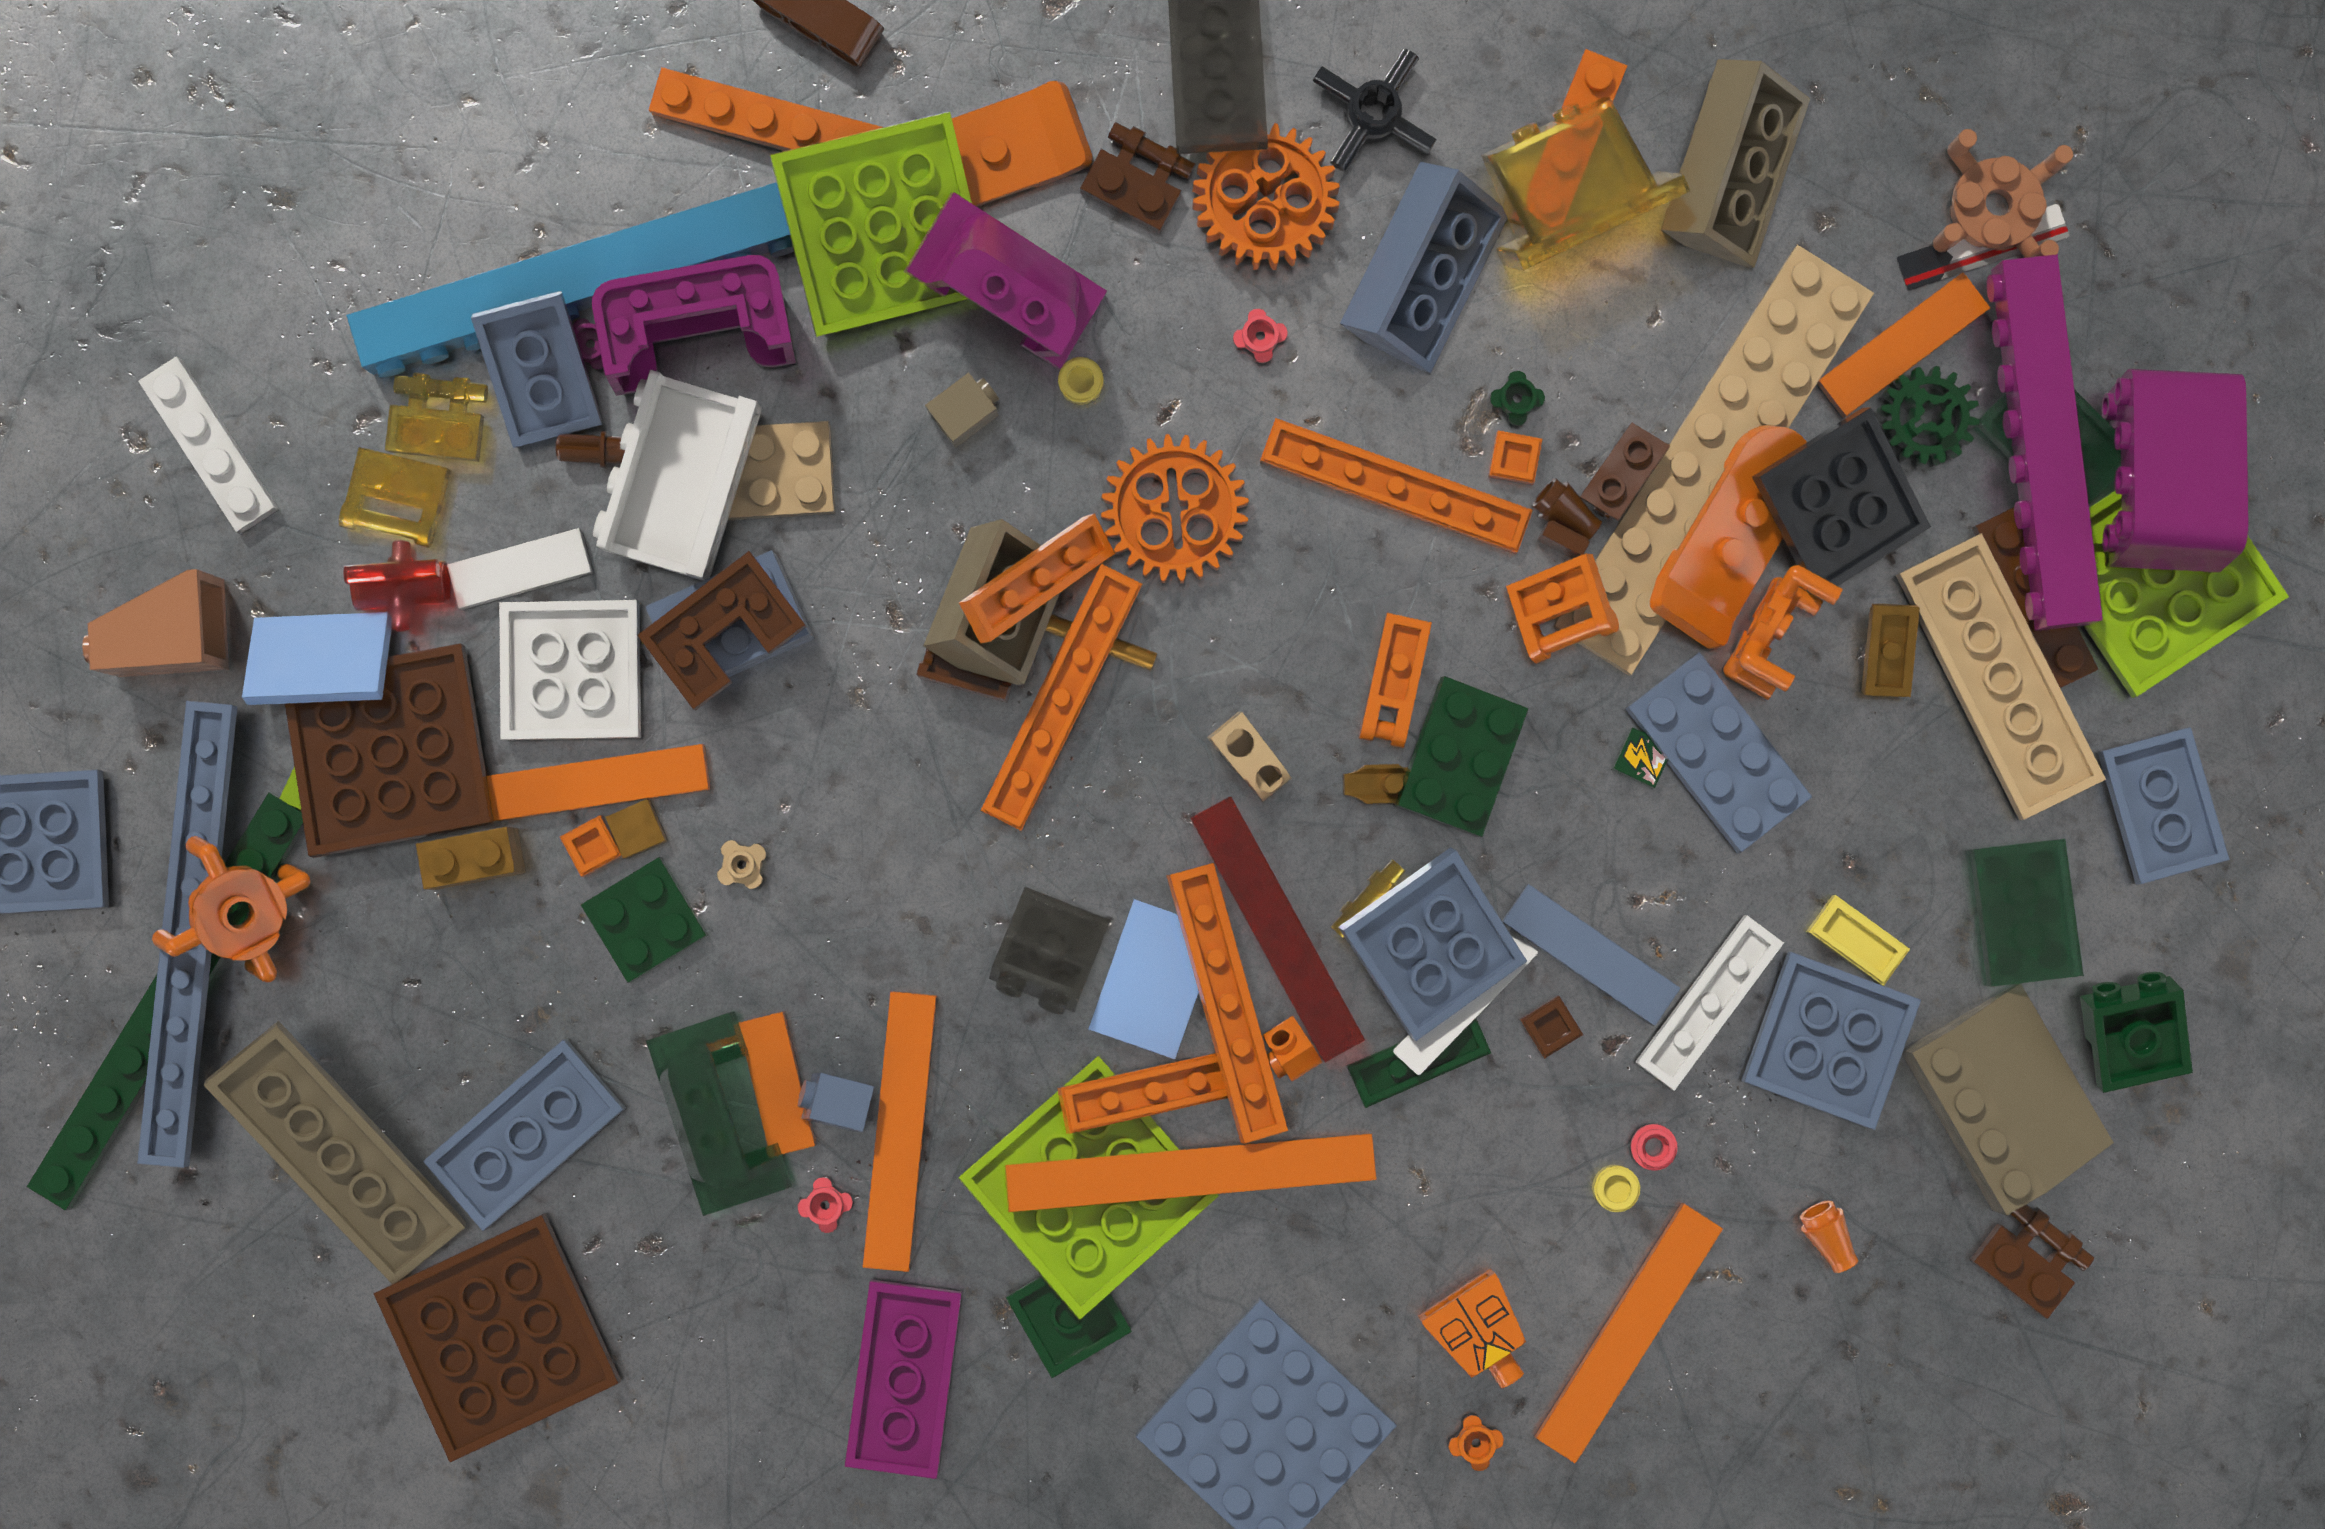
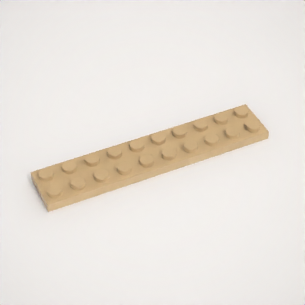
[1553,244,1874,676]

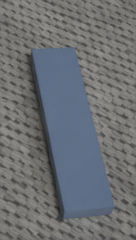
[1502,884,1681,1026]

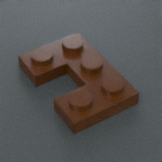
[637,551,807,711]

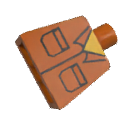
[1418,1268,1526,1389]

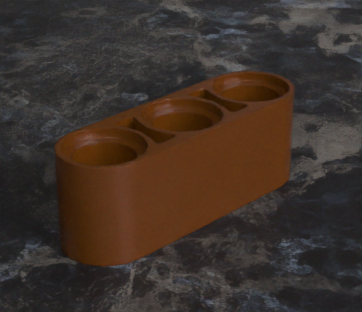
[752,0,884,68]

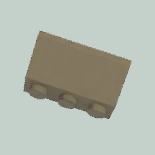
[923,519,1059,685]

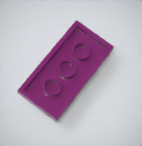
[845,1279,962,1479]

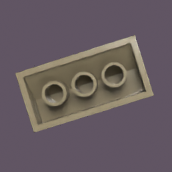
[1661,59,1810,268]

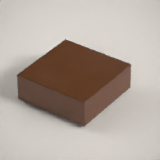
[1537,520,1590,559]
[1519,995,1583,1059]

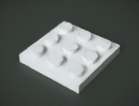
[499,600,641,740]

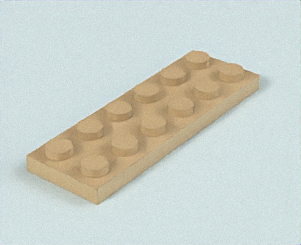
[1896,533,2106,820]

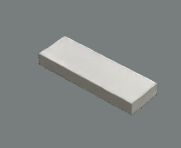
[447,528,593,610]

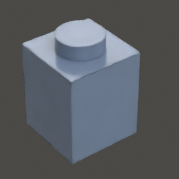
[798,1073,874,1132]

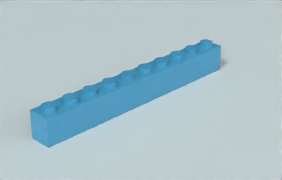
[346,183,794,378]

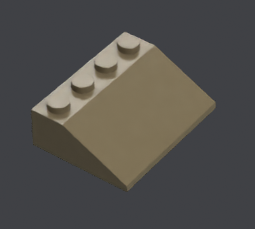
[1902,983,2114,1216]

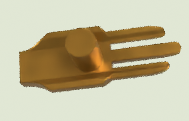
[1343,764,1408,804]

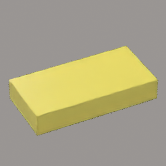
[1806,895,1910,986]

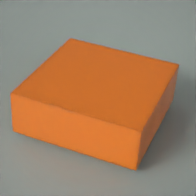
[1488,430,1542,485]
[560,815,622,877]

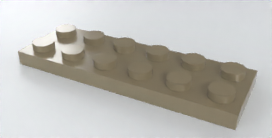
[204,1021,466,1285]

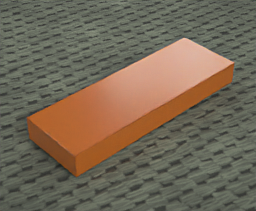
[738,1011,817,1157]

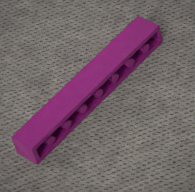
[1987,254,2103,631]

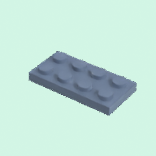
[1625,652,1812,854]
[423,1039,626,1231]

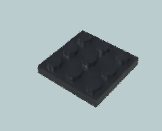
[1752,407,1931,596]

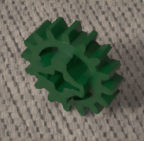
[1877,366,1980,467]

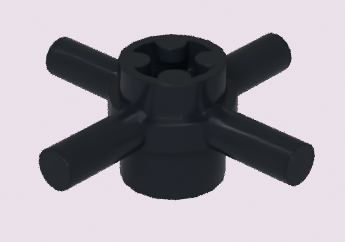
[1313,49,1437,172]

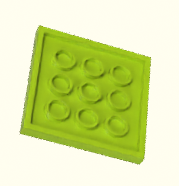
[770,112,972,337]
[2084,491,2289,698]
[958,1056,1219,1320]

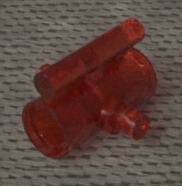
[343,540,451,631]

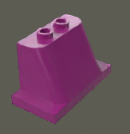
[904,192,1107,369]

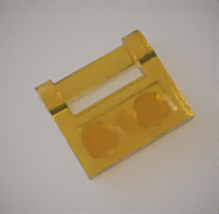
[339,447,451,548]

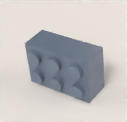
[645,550,815,677]

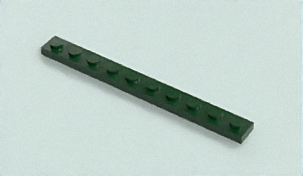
[27,792,304,1211]

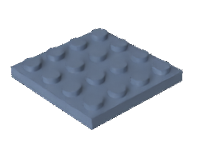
[1136,1298,1397,1529]

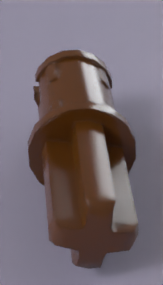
[555,431,625,468]

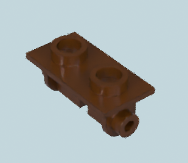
[1580,422,1670,521]

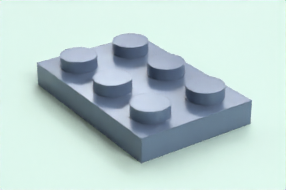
[471,291,602,448]
[2097,727,2230,884]

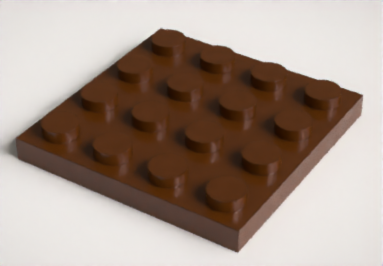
[285,643,494,858]
[373,1213,621,1462]

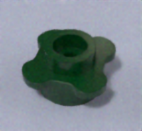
[1490,371,1545,426]

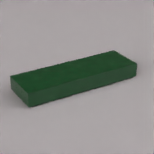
[1346,1018,1491,1108]

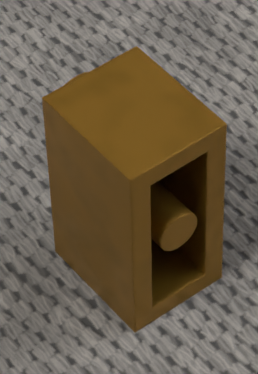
[416,827,526,890]

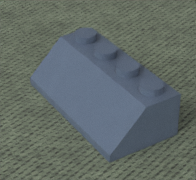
[1340,162,1510,373]

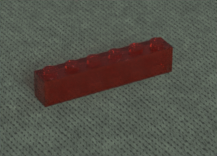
[1190,796,1365,1062]

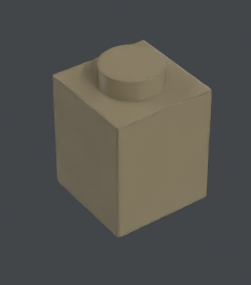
[925,372,999,448]

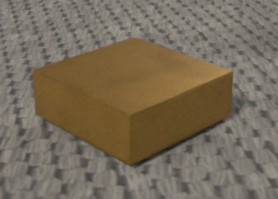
[605,799,667,859]

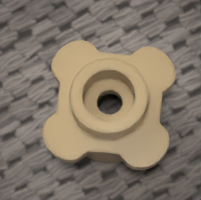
[717,840,766,889]

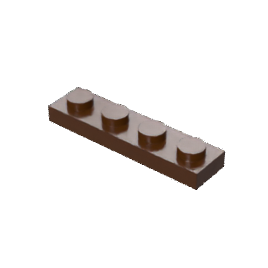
[1972,507,2099,688]

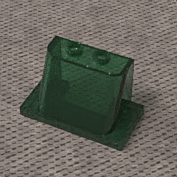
[646,1011,792,1216]

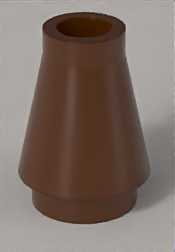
[1532,478,1602,540]

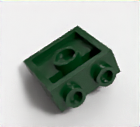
[2080,972,2193,1093]

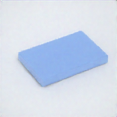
[242,612,393,705]
[1089,899,1199,1059]

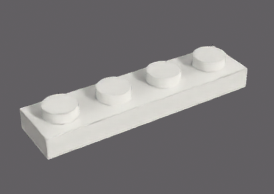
[138,356,279,534]
[1635,915,1784,1091]

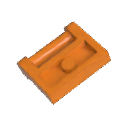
[1506,553,1619,664]

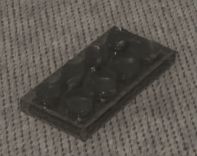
[1168,0,1268,154]

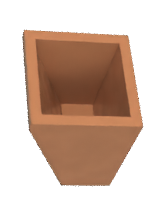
[82,569,229,677]

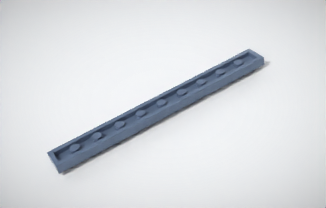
[137,701,237,1168]

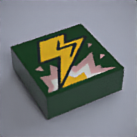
[1611,727,1667,789]

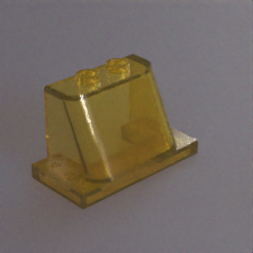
[1481,97,1690,271]

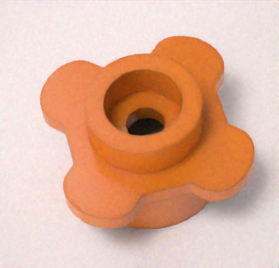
[1448,1415,1504,1471]

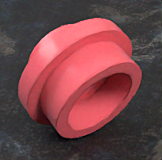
[1630,1124,1677,1171]

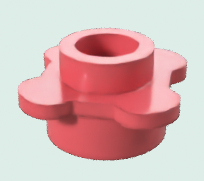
[1233,309,1287,363]
[798,1177,853,1233]

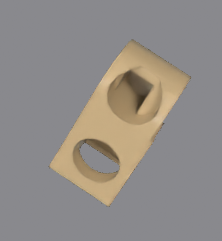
[1207,712,1291,802]

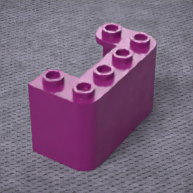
[592,255,796,396]
[2102,369,2248,572]

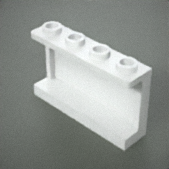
[593,370,762,580]

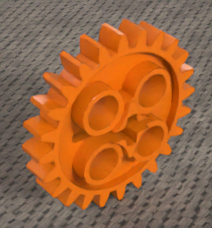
[1192,123,1340,270]
[1101,434,1249,584]

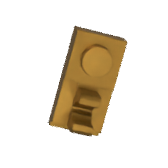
[1861,604,1920,697]

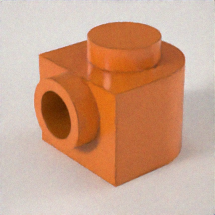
[1262,1016,1323,1082]

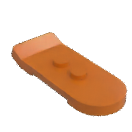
[952,81,1093,207]
[1650,425,1807,649]

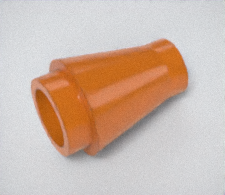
[1800,1200,1859,1273]

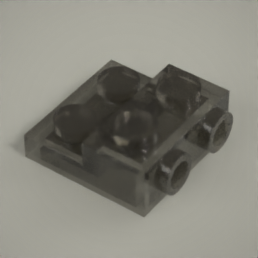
[989,887,1110,1014]

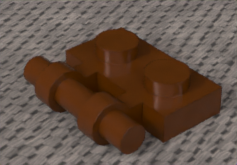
[1080,122,1196,234]
[1970,1204,2094,1319]

